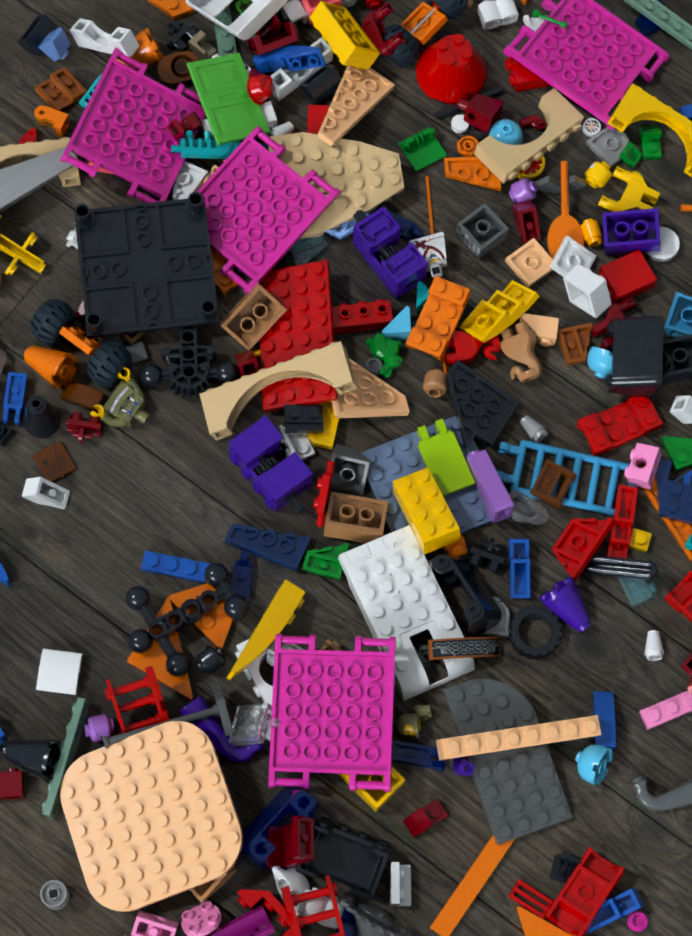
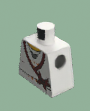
[409,232,447,278]

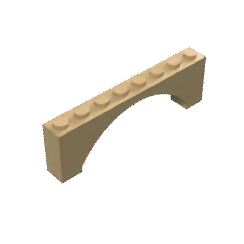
[200,341,358,440]

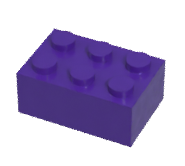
[602,208,661,255]

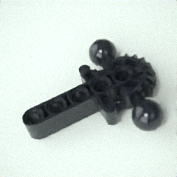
[139,326,239,400]

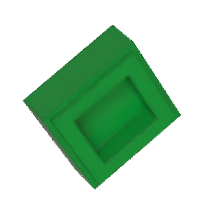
[619,142,643,168]

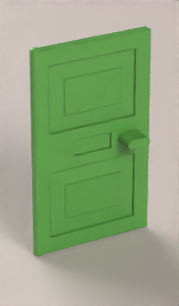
[187,53,270,145]

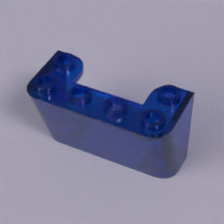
[242,787,318,870]

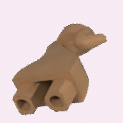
[500,322,542,382]

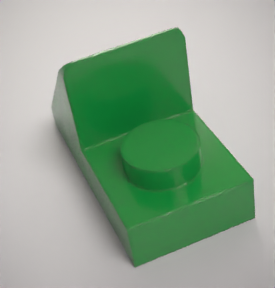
[639,125,662,160]

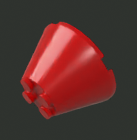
[416,34,487,104]

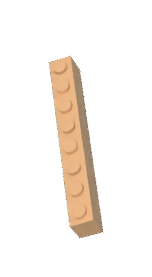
[436,715,601,761]

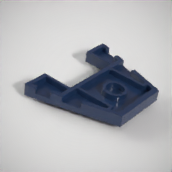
[655,458,692,525]

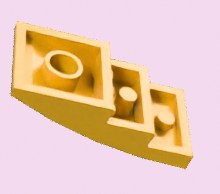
[459,280,540,343]

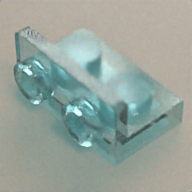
[618,577,657,607]

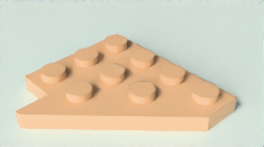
[331,358,410,418]

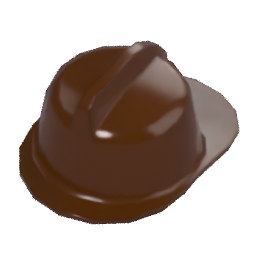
[157,51,199,84]

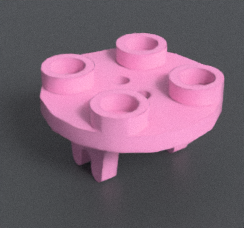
[181,901,222,936]

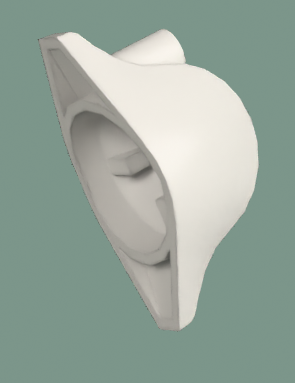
[272,866,310,916]

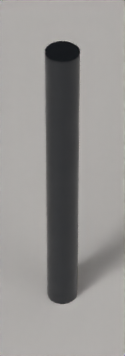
[435,86,503,119]

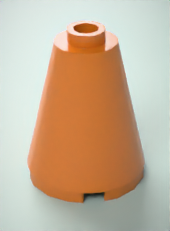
[24,345,78,390]

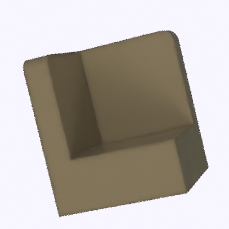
[189,30,216,60]

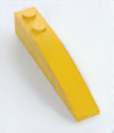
[227,579,305,680]

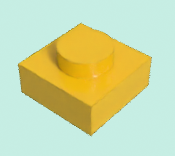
[628,528,652,553]

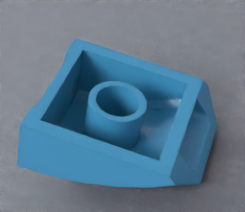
[664,292,692,338]

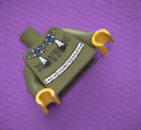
[90,368,150,427]

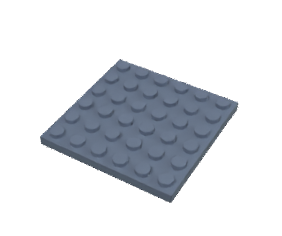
[361,416,491,534]

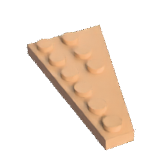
[317,65,395,147]

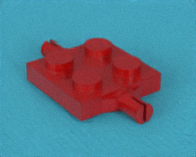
[313,461,335,527]

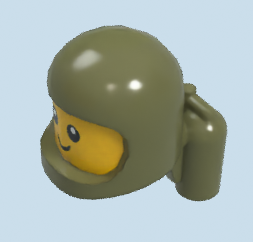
[396,705,433,738]

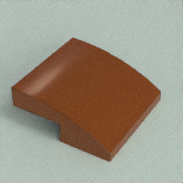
[35,67,87,112]

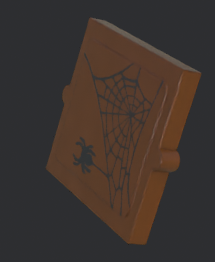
[33,441,76,482]

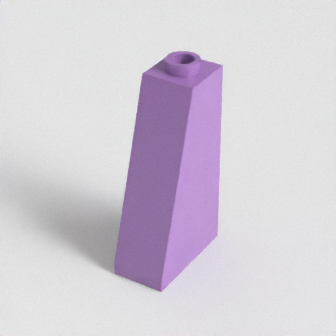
[466,450,514,524]

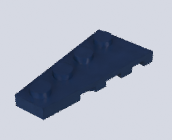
[225,524,312,572]

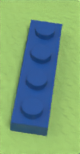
[141,551,210,584]

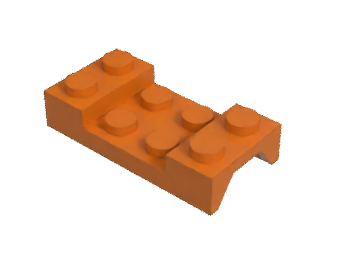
[406,276,471,361]

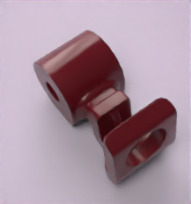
[167,112,203,141]

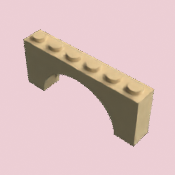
[474,88,584,184]
[0,137,81,187]

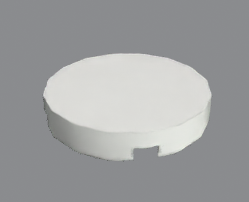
[644,227,680,262]

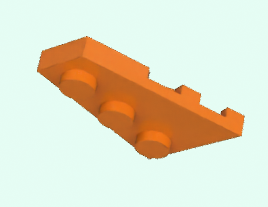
[444,157,501,192]

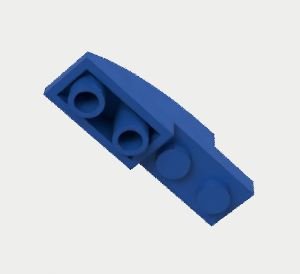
[253,46,325,74]

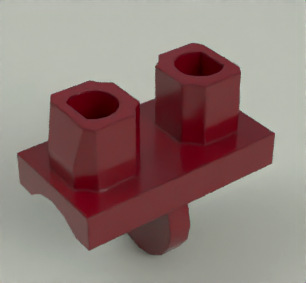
[66,412,102,444]

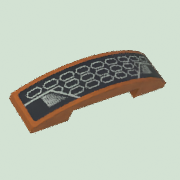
[428,637,500,660]

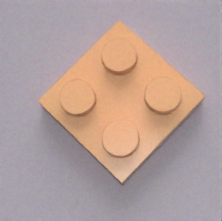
[505,238,553,288]

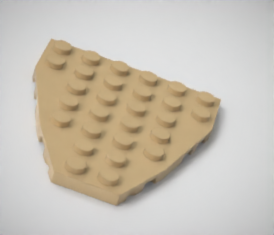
[268,132,404,239]

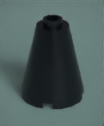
[22,396,61,438]
[3,740,61,780]

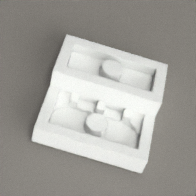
[36,648,83,695]

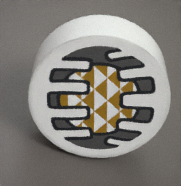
[582,118,601,137]

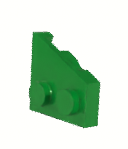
[660,436,692,472]
[302,543,349,581]

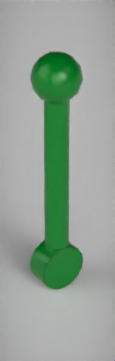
[532,10,568,28]

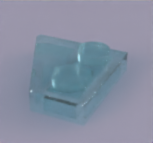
[290,234,327,266]

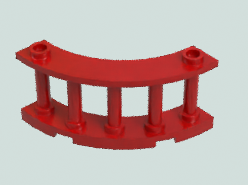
[104,666,169,733]
[281,875,345,936]

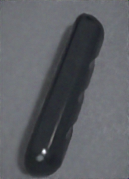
[583,555,658,580]

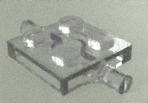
[228,703,280,746]

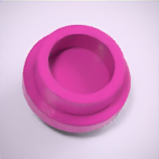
[627,911,648,932]

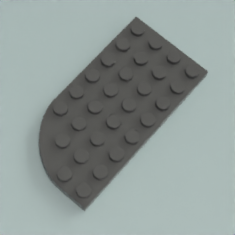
[443,679,572,845]

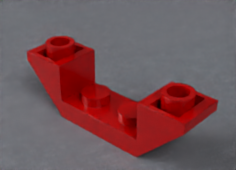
[237,889,293,936]

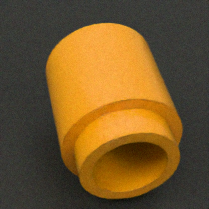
[580,218,603,247]

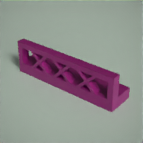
[205,905,275,936]

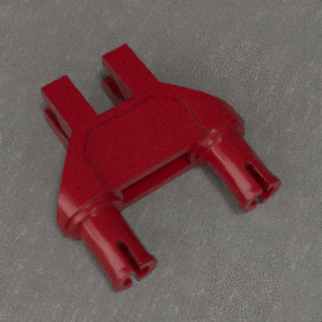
[362,2,405,56]
[591,296,636,351]

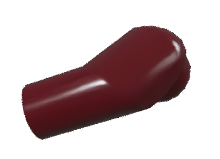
[519,115,546,130]

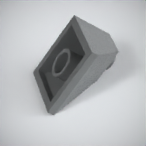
[331,444,370,496]

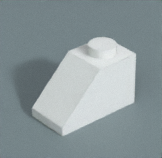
[22,477,70,509]

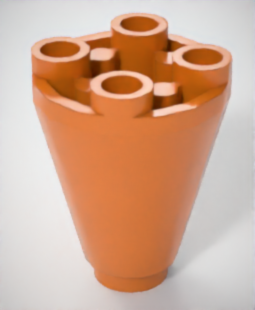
[116,28,164,69]

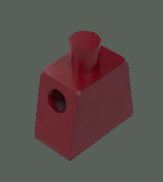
[457,94,504,133]

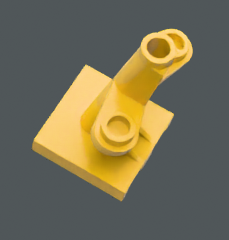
[0,215,47,276]

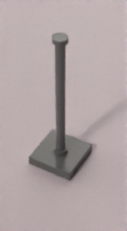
[102,682,233,749]

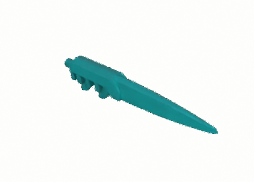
[171,130,269,159]

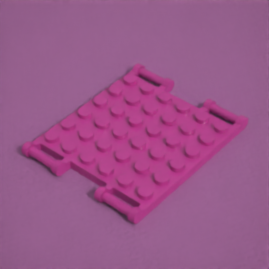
[503,0,670,130]
[60,47,206,203]
[197,126,341,294]
[268,634,397,792]

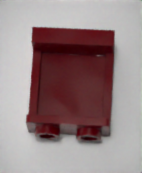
[247,21,299,55]
[268,815,314,870]

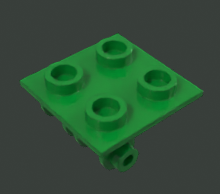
[398,127,447,172]

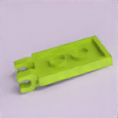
[417,419,475,497]

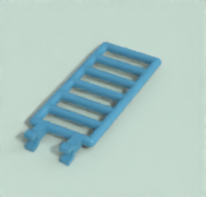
[496,440,639,516]

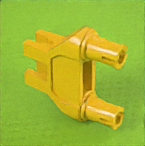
[598,166,660,212]

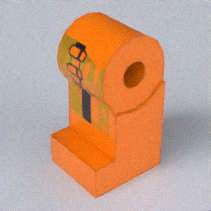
[34,105,70,137]

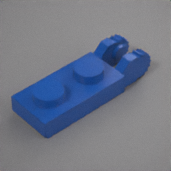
[3,372,28,425]

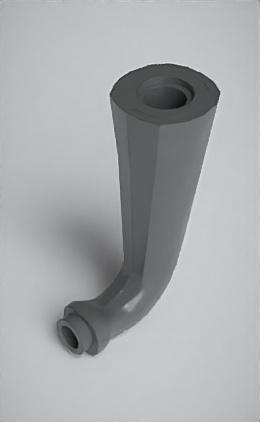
[632,775,692,811]

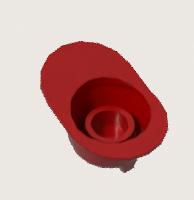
[247,69,274,105]

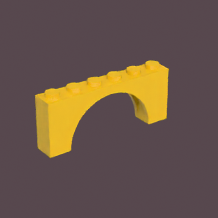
[607,83,692,177]

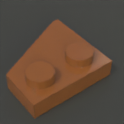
[557,323,592,366]

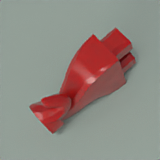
[445,330,501,365]

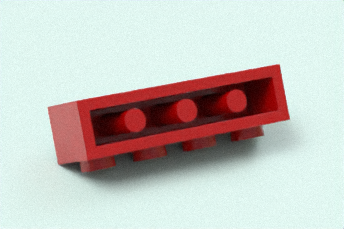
[332,299,393,335]

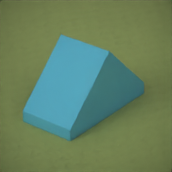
[382,306,412,341]

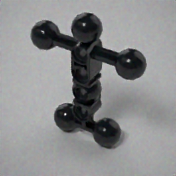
[126,562,249,677]

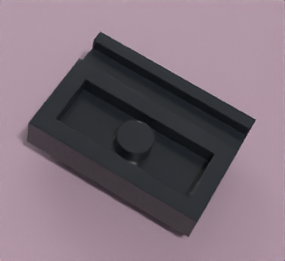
[284,405,324,433]

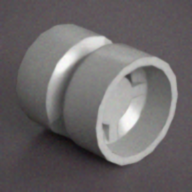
[40,880,70,910]

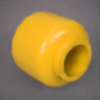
[585,161,612,189]

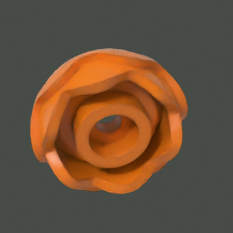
[457,136,479,157]

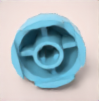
[487,119,523,145]
[587,346,612,379]
[576,744,613,786]

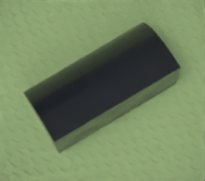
[17,14,58,56]
[299,64,341,104]

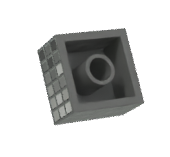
[455,203,509,259]

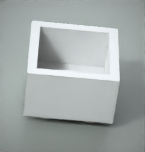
[563,264,611,318]

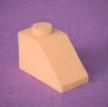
[519,314,559,347]

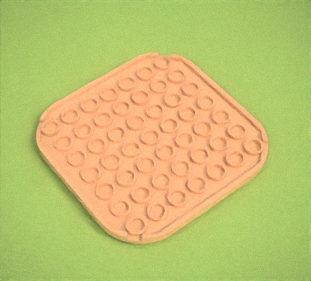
[60,721,243,912]

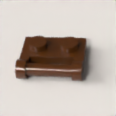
[529,459,577,509]

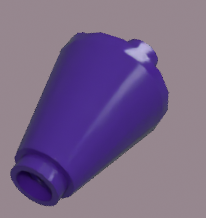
[539,576,592,633]

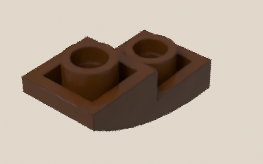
[60,381,105,411]

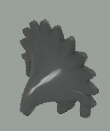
[338,894,411,936]

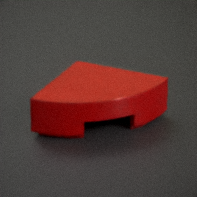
[18,128,37,144]

